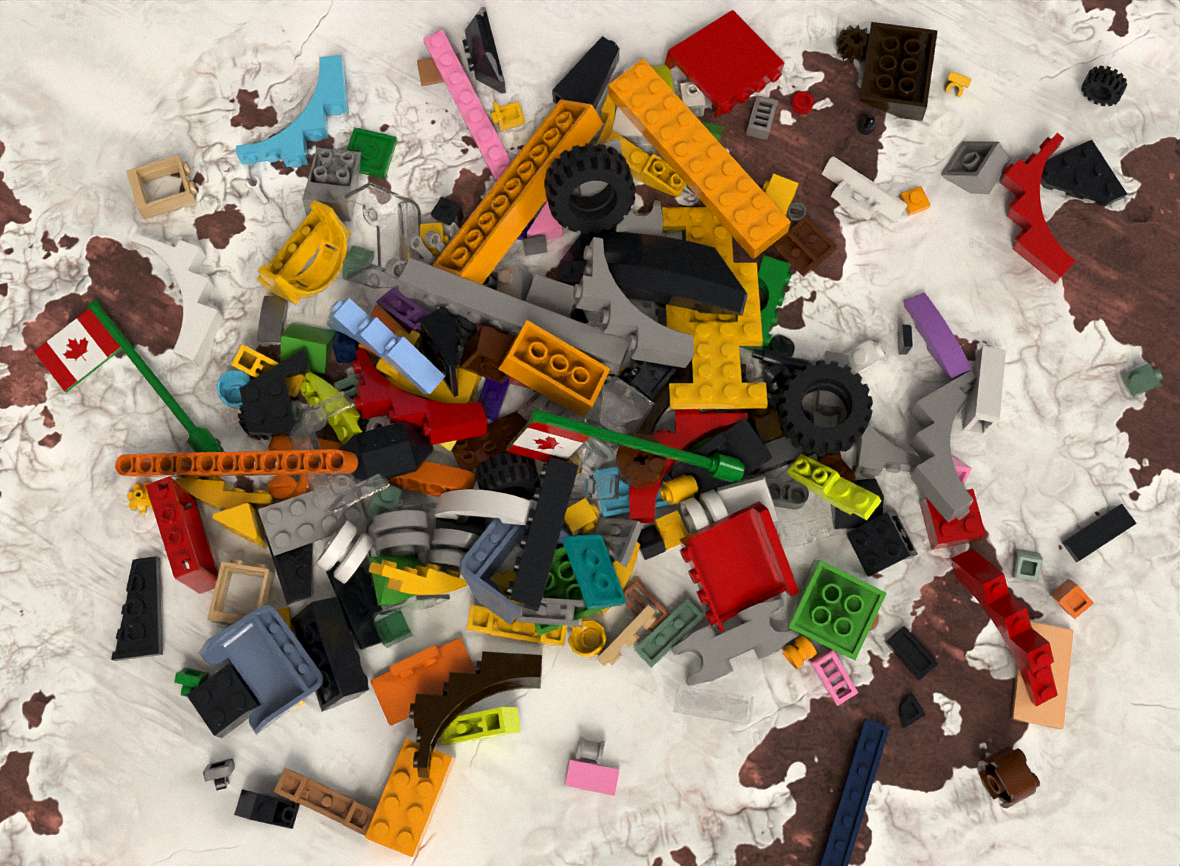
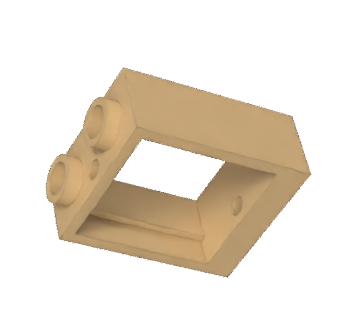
[126,154,198,219]
[207,559,275,626]

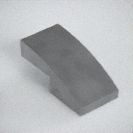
[257,296,288,343]

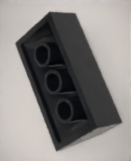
[291,597,370,712]

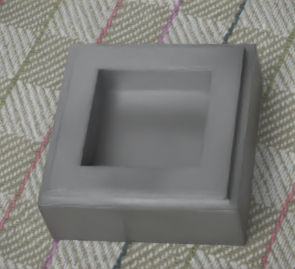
[523,235,547,256]

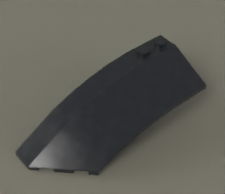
[554,232,748,316]

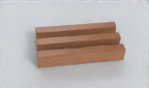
[623,579,670,632]

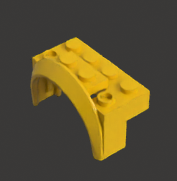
[257,200,351,305]

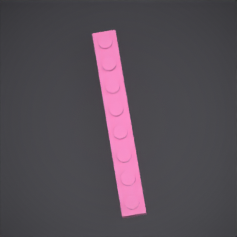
[423,30,511,182]

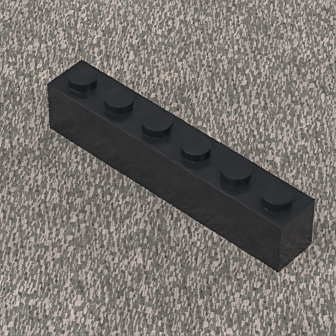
[506,457,579,611]

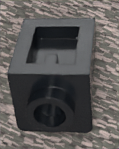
[431,196,463,226]

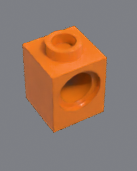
[1050,579,1094,619]

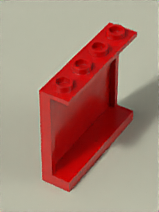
[665,10,785,118]
[679,501,799,631]

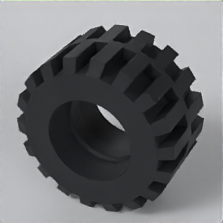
[476,452,541,501]

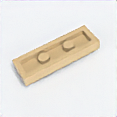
[597,604,657,666]

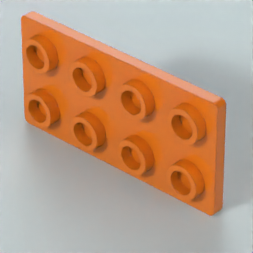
[371,638,476,726]

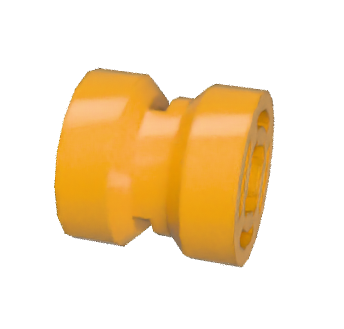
[782,635,817,669]

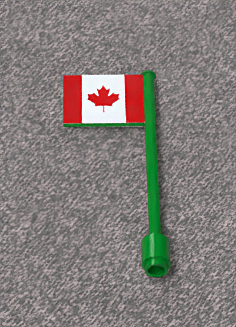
[34,300,222,452]
[506,408,745,482]

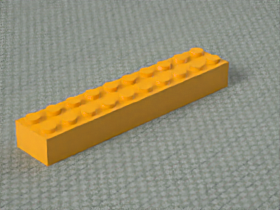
[608,58,791,259]
[432,99,603,285]

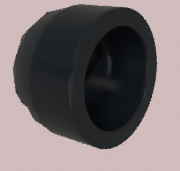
[857,114,876,135]

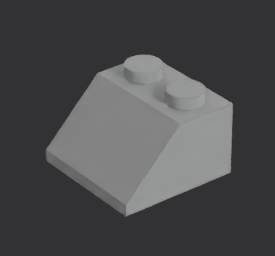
[941,141,1010,194]

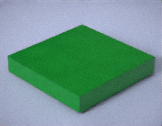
[347,127,398,179]

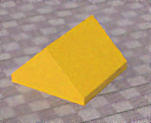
[212,503,268,549]

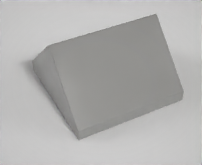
[526,274,576,318]

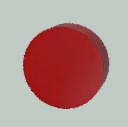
[791,91,814,115]

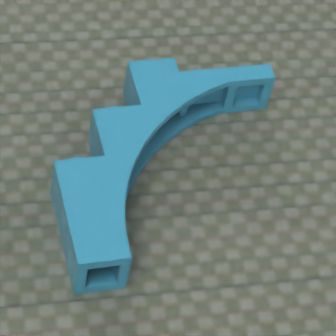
[236,55,349,168]

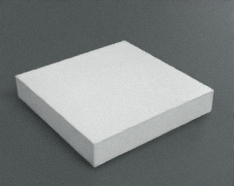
[717,475,778,523]

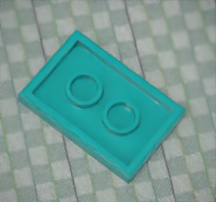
[562,535,627,609]

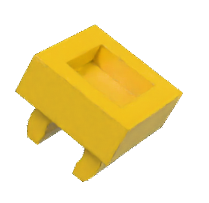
[946,71,972,97]

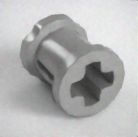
[576,736,605,764]

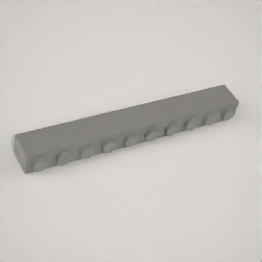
[398,258,629,376]

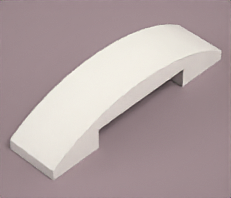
[434,489,532,525]

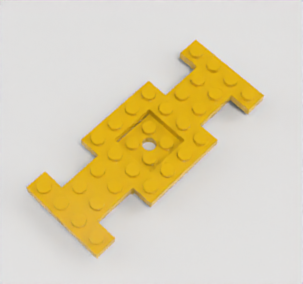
[662,207,768,409]

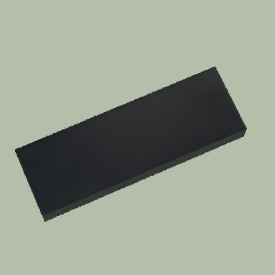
[1062,504,1137,563]

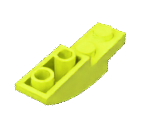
[300,372,362,445]
[787,454,881,520]

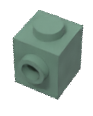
[365,481,403,516]

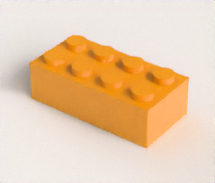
[498,320,610,417]
[365,738,455,857]

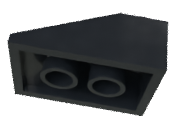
[419,308,460,397]

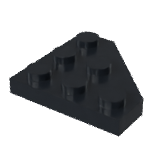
[1041,140,1127,207]

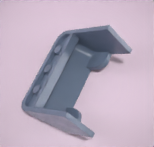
[460,508,570,625]

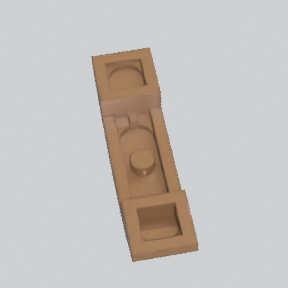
[273,768,376,836]

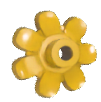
[127,483,153,514]

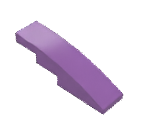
[904,292,972,381]

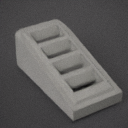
[746,95,778,140]

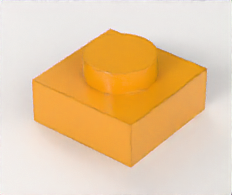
[899,186,931,216]

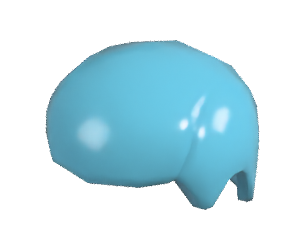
[217,369,251,408]

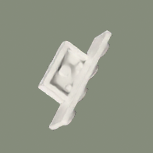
[822,156,907,223]

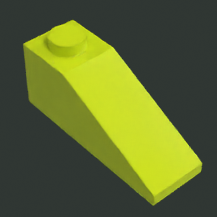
[441,707,521,745]

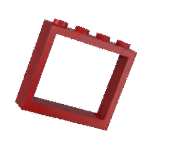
[145,476,219,594]

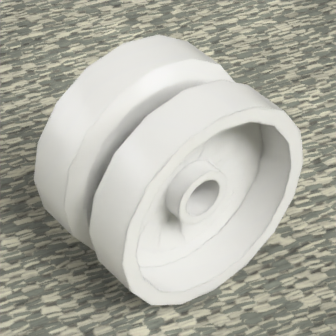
[680,489,728,534]
[315,520,375,584]

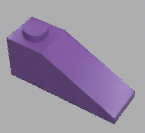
[376,288,430,347]

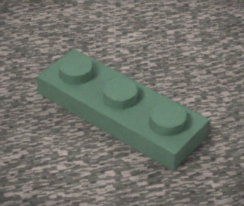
[634,598,704,668]

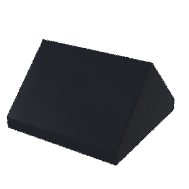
[830,479,884,530]

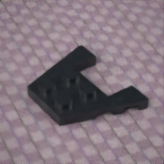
[239,350,325,438]

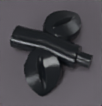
[752,335,809,393]

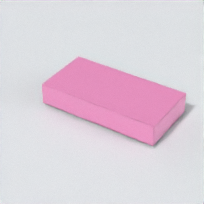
[565,760,619,796]

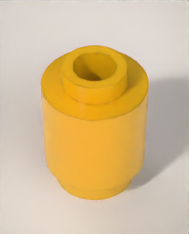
[660,475,698,505]

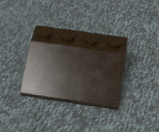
[859,22,938,121]

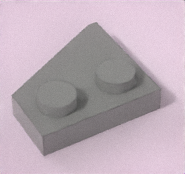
[593,518,643,567]

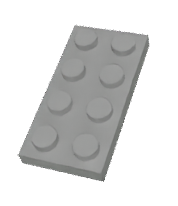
[258,478,368,556]

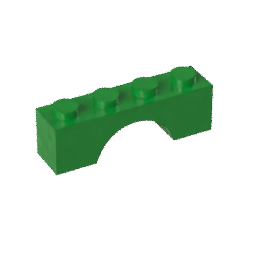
[739,256,792,351]

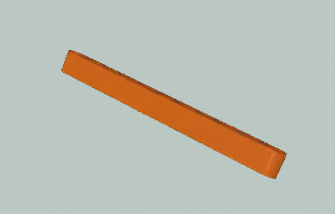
[115,449,358,477]

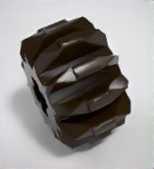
[836,24,869,63]

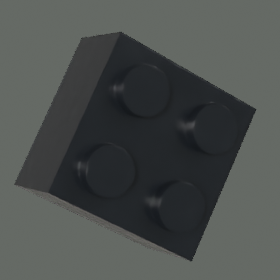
[186,664,260,738]

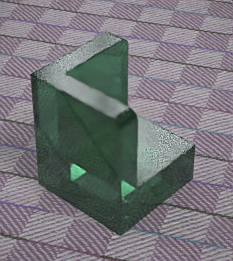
[374,610,413,648]

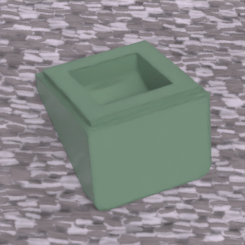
[1013,549,1043,581]

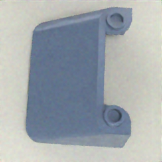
[198,605,323,735]

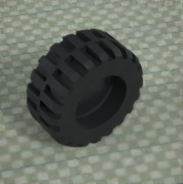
[544,143,636,234]
[777,360,873,457]

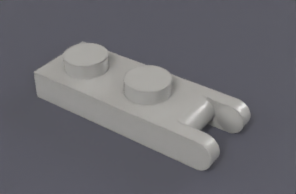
[516,598,585,627]

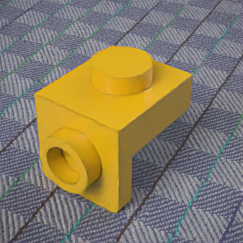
[490,101,525,132]

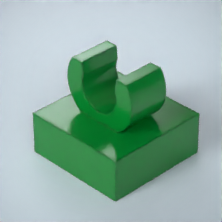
[174,667,209,697]

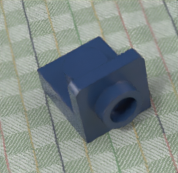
[332,331,359,363]

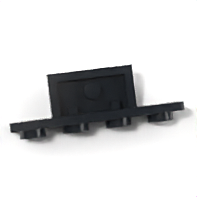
[326,561,383,650]

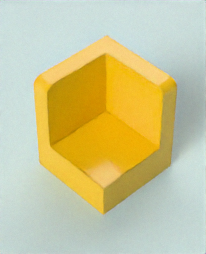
[655,510,689,550]

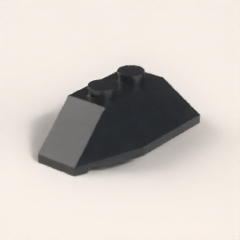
[462,7,506,93]
[338,422,434,484]

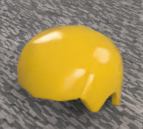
[568,620,607,658]

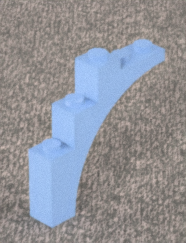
[327,298,445,394]

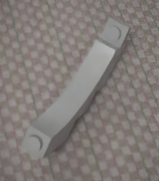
[911,370,977,522]

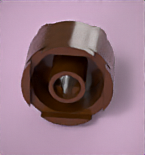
[616,434,666,490]
[978,747,1040,809]

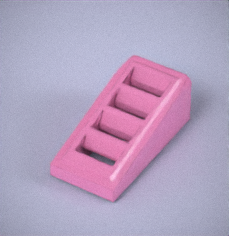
[808,648,858,706]

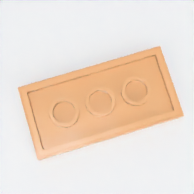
[1011,622,1074,729]

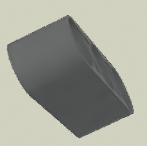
[754,436,817,475]
[740,475,809,510]

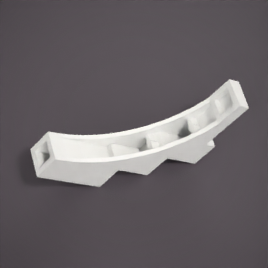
[130,233,224,367]

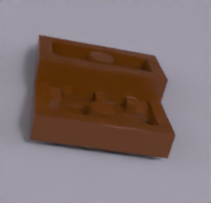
[772,215,838,277]

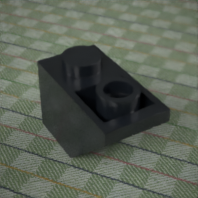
[234,789,300,829]

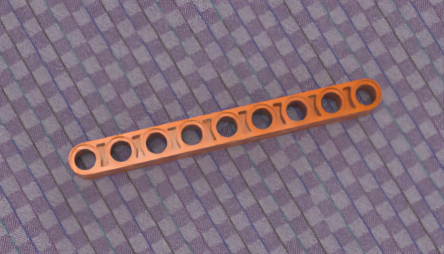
[266,435,477,497]

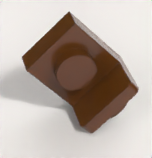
[817,452,856,482]

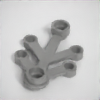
[385,231,446,279]

